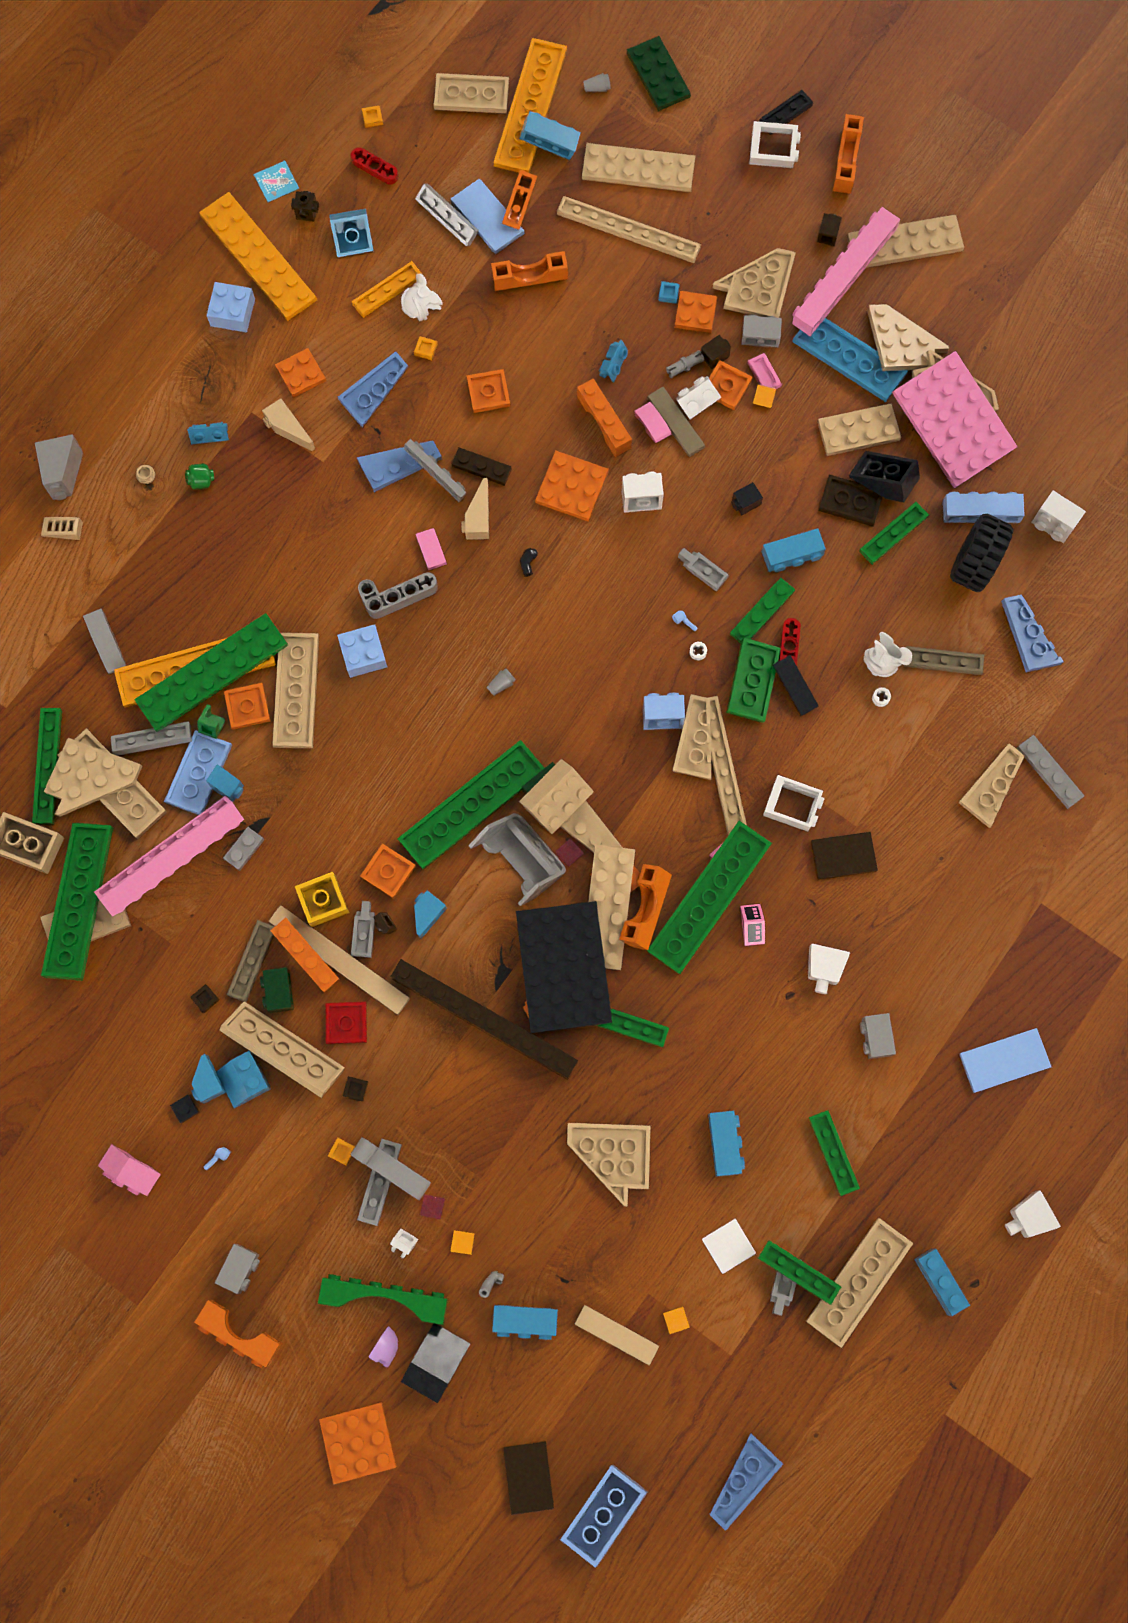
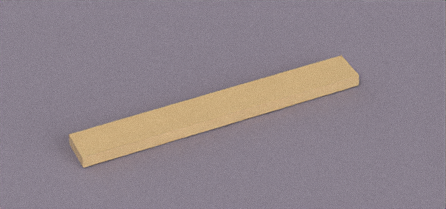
[557,196,701,263]
[709,696,747,835]
[269,905,410,1015]

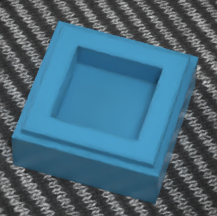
[658,281,680,304]

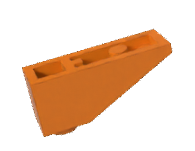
[502,170,537,230]

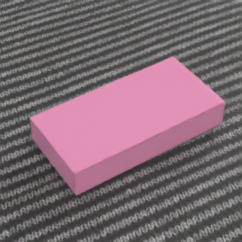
[747,353,782,389]
[416,528,447,570]

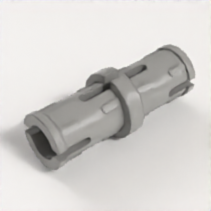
[666,350,704,378]

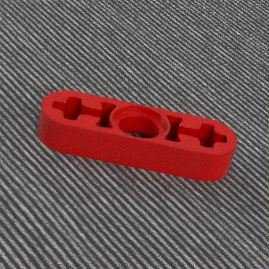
[351,147,398,185]
[779,618,801,666]

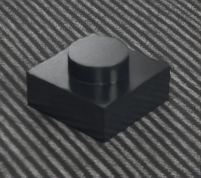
[170,1095,200,1123]

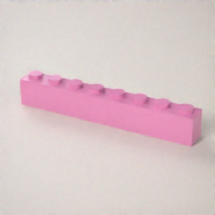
[792,207,900,336]
[94,796,244,917]

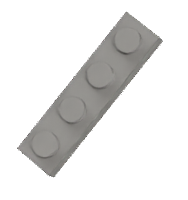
[415,183,479,246]
[404,439,466,502]
[111,722,192,756]
[1017,735,1084,809]
[357,1139,402,1226]

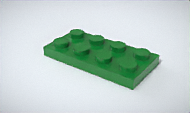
[726,638,781,723]

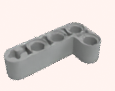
[358,572,438,619]
[350,1137,431,1201]

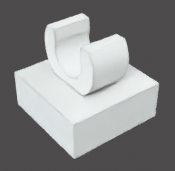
[391,1229,418,1258]

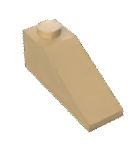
[262,399,315,451]
[461,478,489,540]

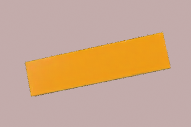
[352,261,423,318]

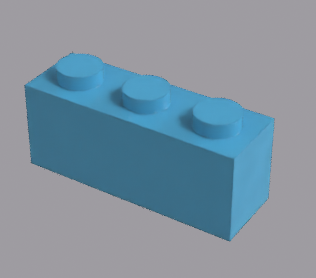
[519,111,581,160]
[761,528,826,572]
[708,1111,745,1177]
[914,1248,970,1316]
[492,1305,558,1340]

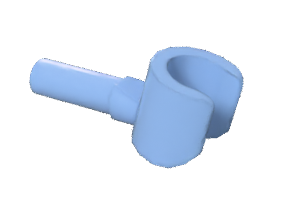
[672,610,698,631]
[204,1147,231,1170]

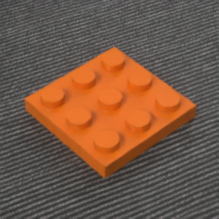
[535,450,609,522]
[319,1402,397,1485]

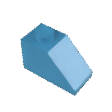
[206,764,244,802]
[414,890,447,939]
[191,1054,226,1104]

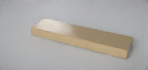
[575,1305,659,1365]

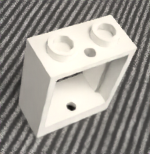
[749,121,801,168]
[763,775,824,832]

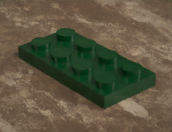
[627,36,691,111]

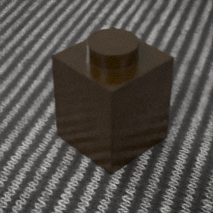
[817,213,842,246]
[700,334,731,369]

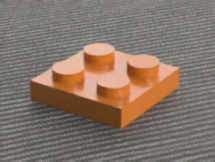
[674,291,717,333]
[275,348,326,398]
[709,360,753,410]
[467,369,511,413]
[224,683,271,730]
[360,843,416,899]

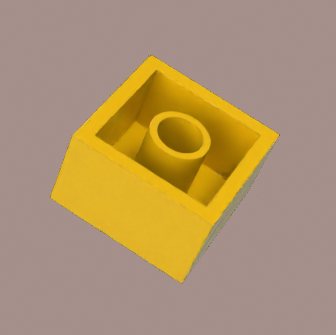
[295,872,349,927]

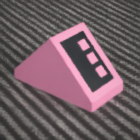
[740,904,765,946]

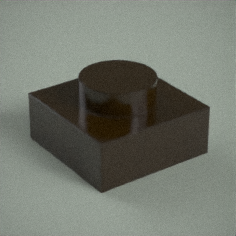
[373,912,397,934]
[190,984,220,1013]
[343,1076,369,1102]

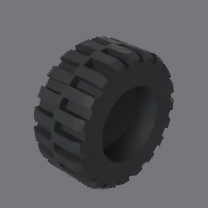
[950,513,1013,592]

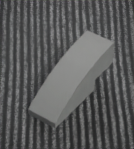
[83,609,126,674]

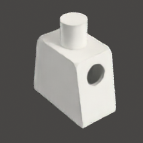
[808,944,850,994]
[1005,1190,1061,1238]

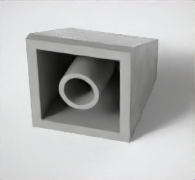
[35,434,83,500]

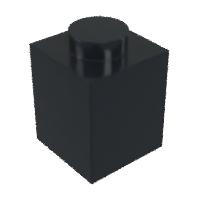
[731,482,763,515]

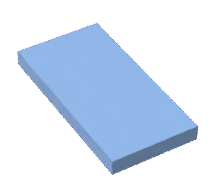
[450,178,525,254]
[164,730,232,815]
[959,1028,1052,1093]

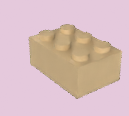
[519,759,594,834]
[0,812,64,874]

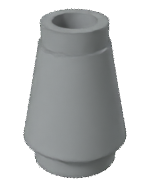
[584,73,611,92]
[487,668,516,696]

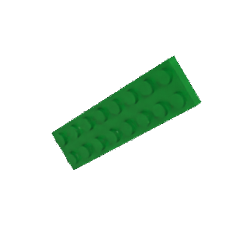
[134,613,289,732]
[397,740,544,870]
[647,821,772,975]
[41,823,113,981]

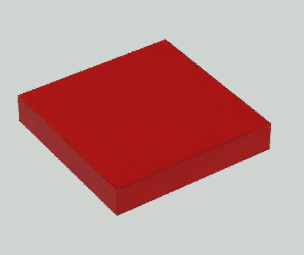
[325,1002,367,1044]

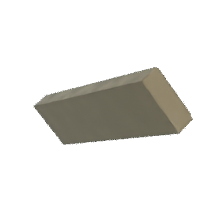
[647,387,705,457]
[904,646,984,675]
[227,920,275,1003]

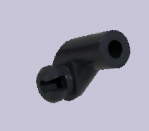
[520,548,538,577]

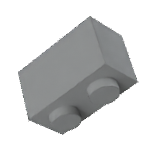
[741,314,782,348]
[860,1013,896,1059]
[215,1244,260,1294]

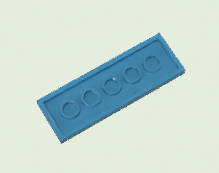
[792,318,908,402]

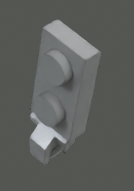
[678,548,729,592]
[351,901,375,958]
[770,1259,802,1316]

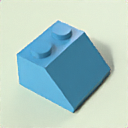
[329,209,374,257]
[216,1050,271,1108]

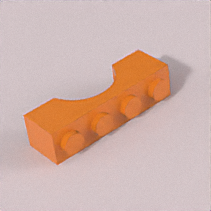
[833,114,864,194]
[491,251,568,291]
[577,378,632,457]
[619,864,672,950]
[270,918,340,993]
[194,1299,283,1368]

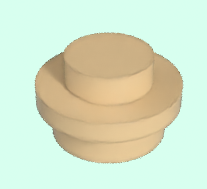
[136,465,155,484]

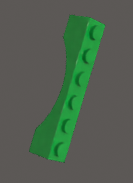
[318,1274,448,1325]

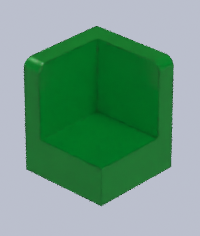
[197,704,226,739]

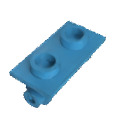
[599,340,628,382]
[187,422,229,444]

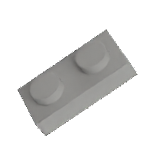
[223,827,264,871]

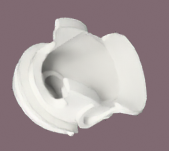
[401,273,443,321]
[863,632,912,677]

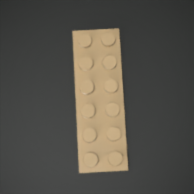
[582,143,695,192]
[847,215,964,268]
[273,633,319,748]
[57,729,167,839]
[588,845,635,970]
[220,1002,345,1098]
[806,1218,913,1348]

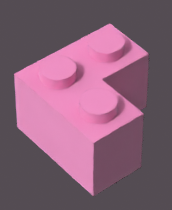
[98,1144,161,1196]

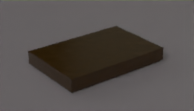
[818,474,882,527]
[811,832,878,880]
[503,1441,554,1515]

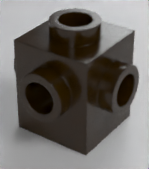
[291,191,319,222]

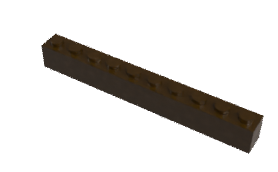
[390,959,578,1080]

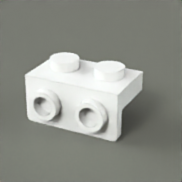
[677,376,721,419]

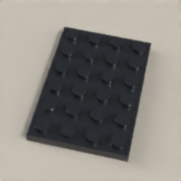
[516,901,612,1033]

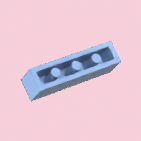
[943,492,1025,523]

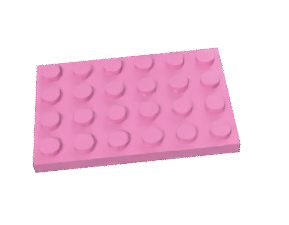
[892,351,1018,488]

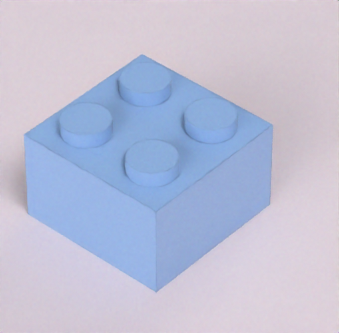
[206,282,255,333]
[337,624,387,678]
[643,692,685,730]

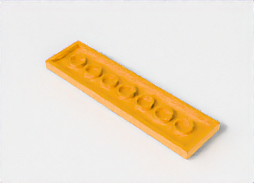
[494,38,567,173]
[199,192,317,321]
[114,638,276,707]

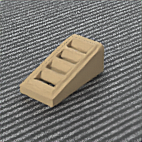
[41,517,83,540]

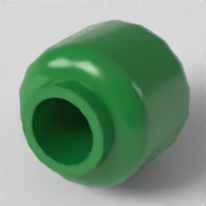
[185,463,214,490]

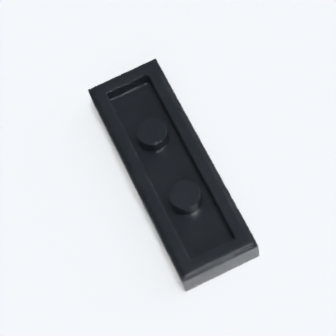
[759,90,813,135]
[772,655,819,716]

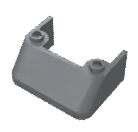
[468,813,566,906]

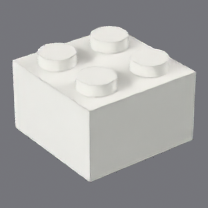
[622,472,664,513]
[1031,490,1086,543]

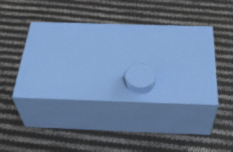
[560,1465,648,1568]

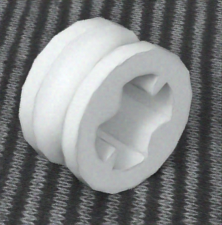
[689,642,707,661]
[872,687,891,707]

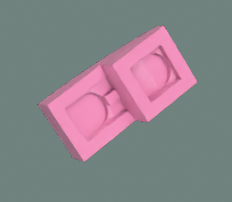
[634,402,672,443]

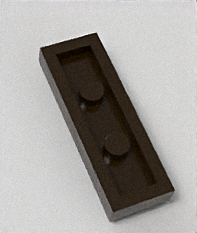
[452,447,512,486]

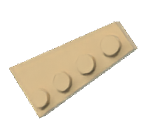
[673,694,711,780]
[959,743,1025,828]
[560,800,623,853]

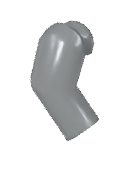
[479,1271,504,1298]

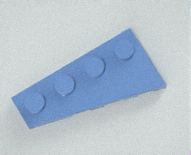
[338,351,408,427]
[357,441,442,492]
[1001,594,1064,672]
[710,1434,783,1531]

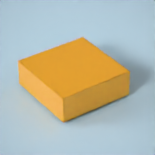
[362,105,383,128]
[414,336,438,360]
[753,384,776,408]
[328,1137,355,1166]
[451,1230,475,1255]
[663,1307,690,1334]

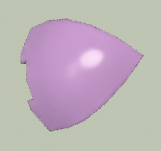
[369,1326,398,1367]

